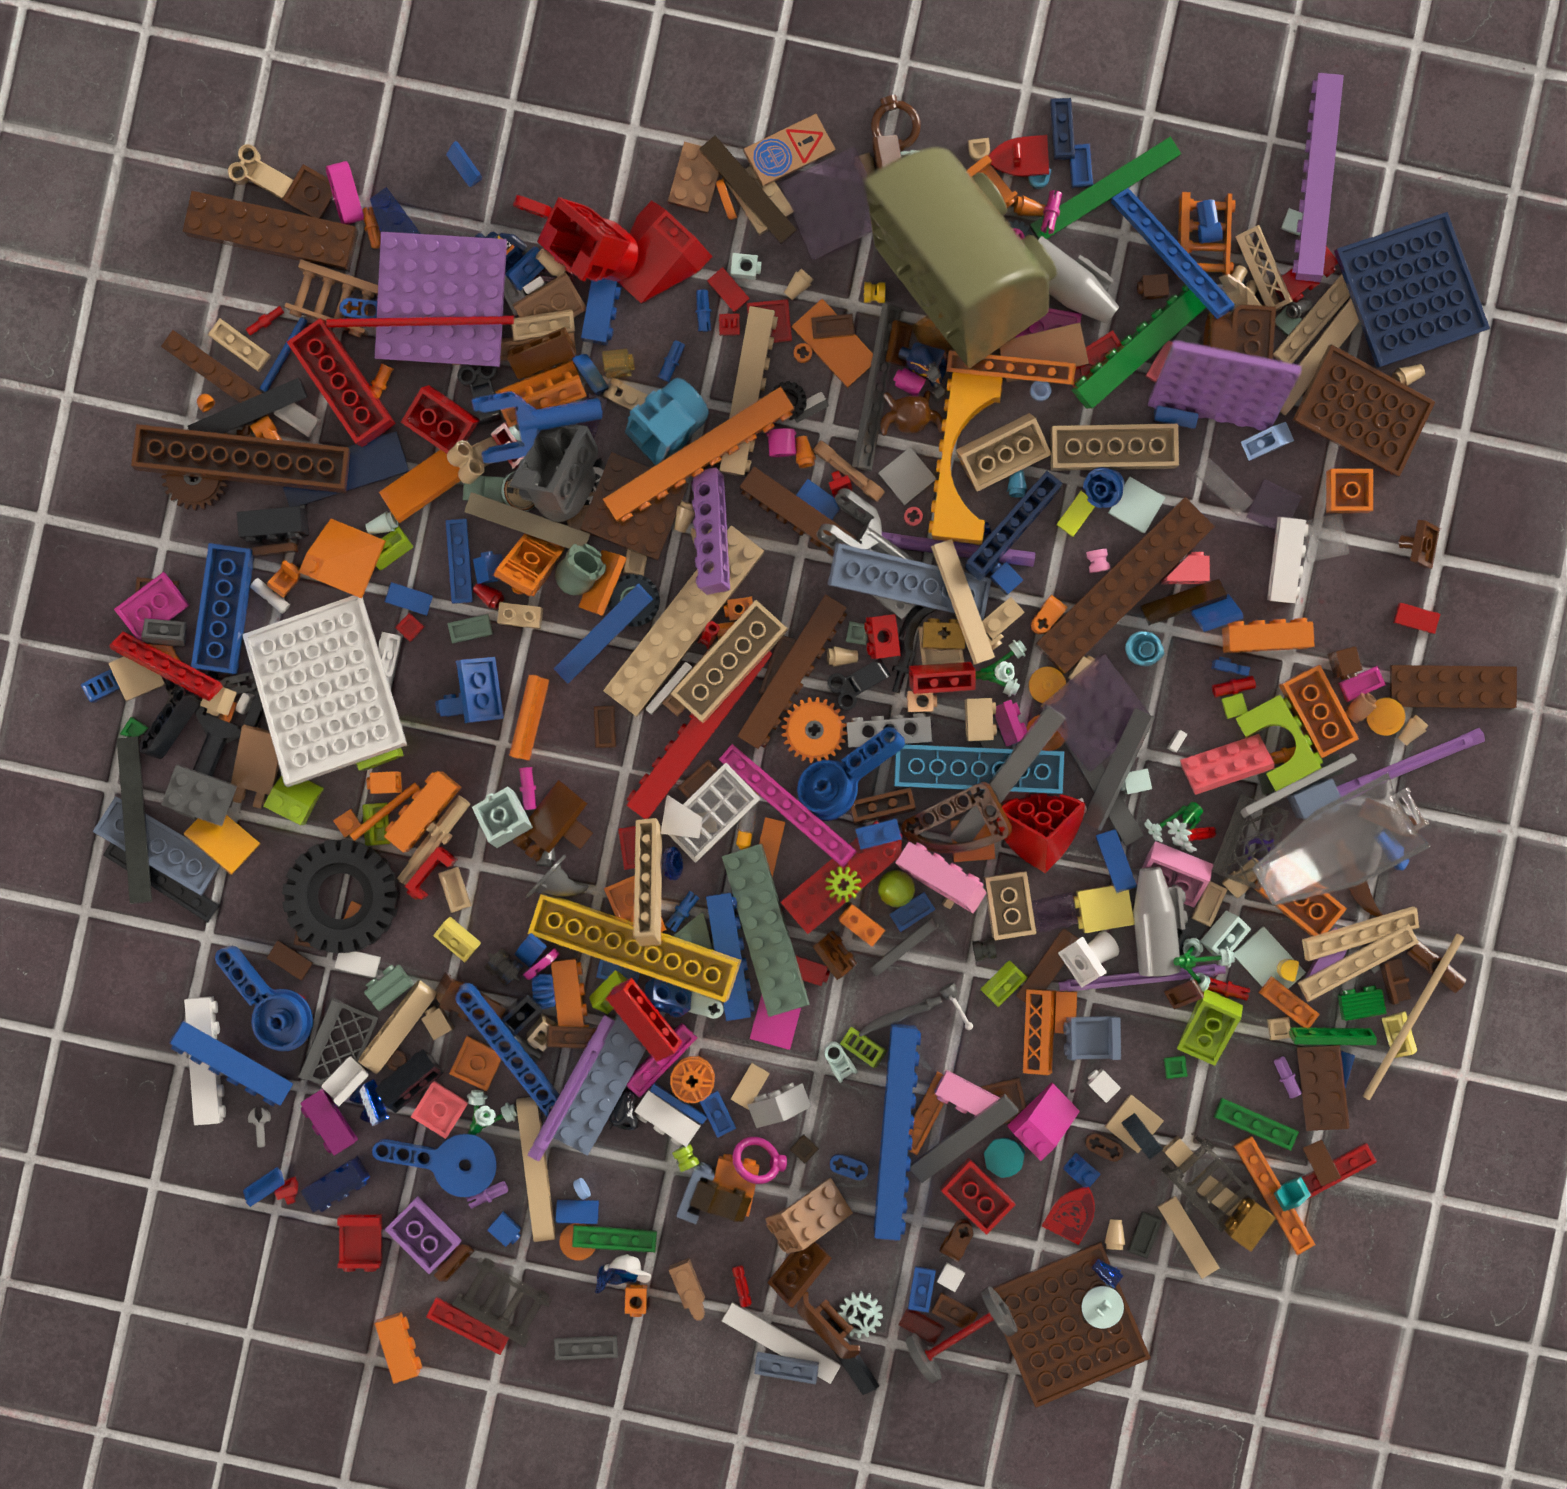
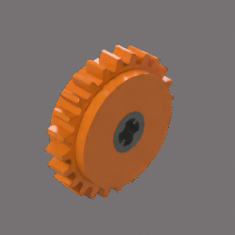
[781,697,847,763]

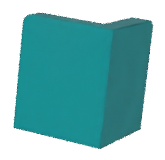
[1274,1177,1311,1211]

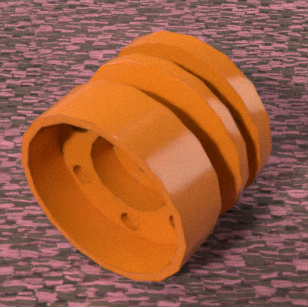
[670,1056,715,1103]

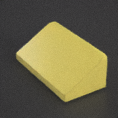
[433,917,481,962]
[1381,1012,1417,1058]

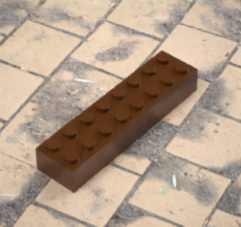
[183,191,359,272]

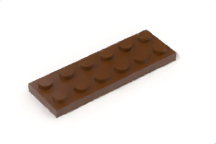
[1390,665,1517,708]

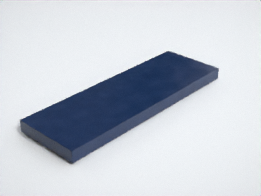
[283,431,409,507]

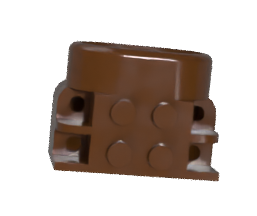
[1203,304,1276,360]

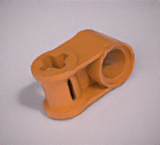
[1031,594,1068,635]

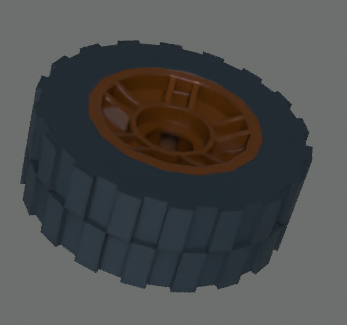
[1121,1112,1163,1160]

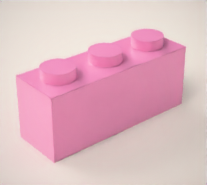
[934,1070,999,1117]

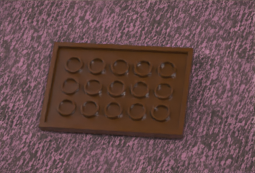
[1292,345,1435,477]

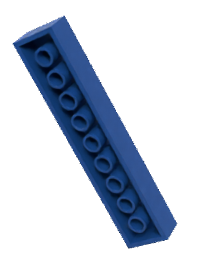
[873,1024,921,1240]

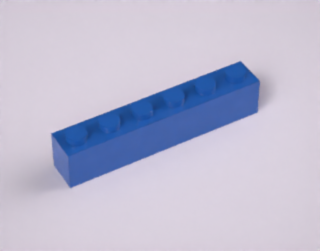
[706,892,755,1021]
[169,1020,293,1107]

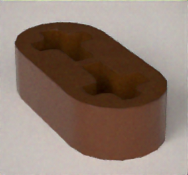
[1085,1132,1124,1162]

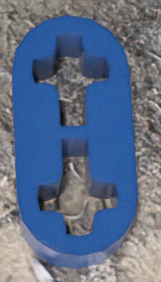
[829,1153,868,1180]

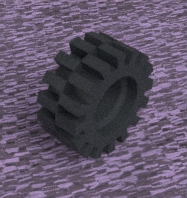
[770,381,807,421]

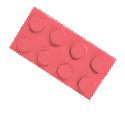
[1180,734,1275,795]

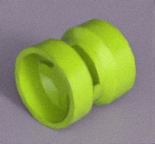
[672,1144,699,1172]

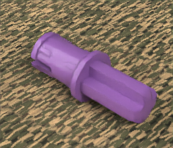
[1274,1056,1302,1098]
[467,1181,508,1209]

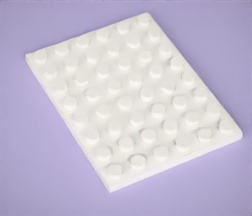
[242,595,407,787]

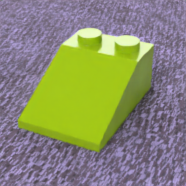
[1177,989,1243,1066]

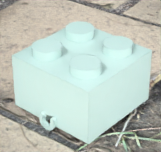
[472,787,533,848]

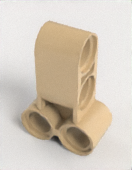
[228,144,293,199]
[447,437,497,484]

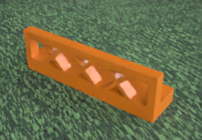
[1023,989,1056,1075]

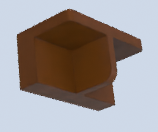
[1380,958,1411,1005]

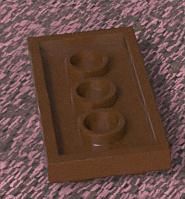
[1297,1045,1350,1131]

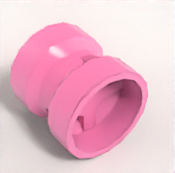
[1086,549,1110,573]

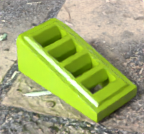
[840,1027,888,1068]

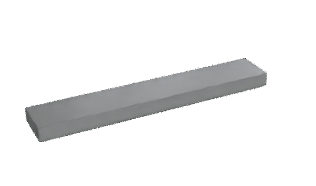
[1240,753,1357,818]

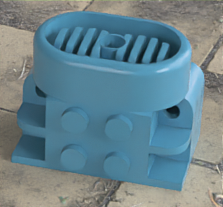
[625,378,709,466]

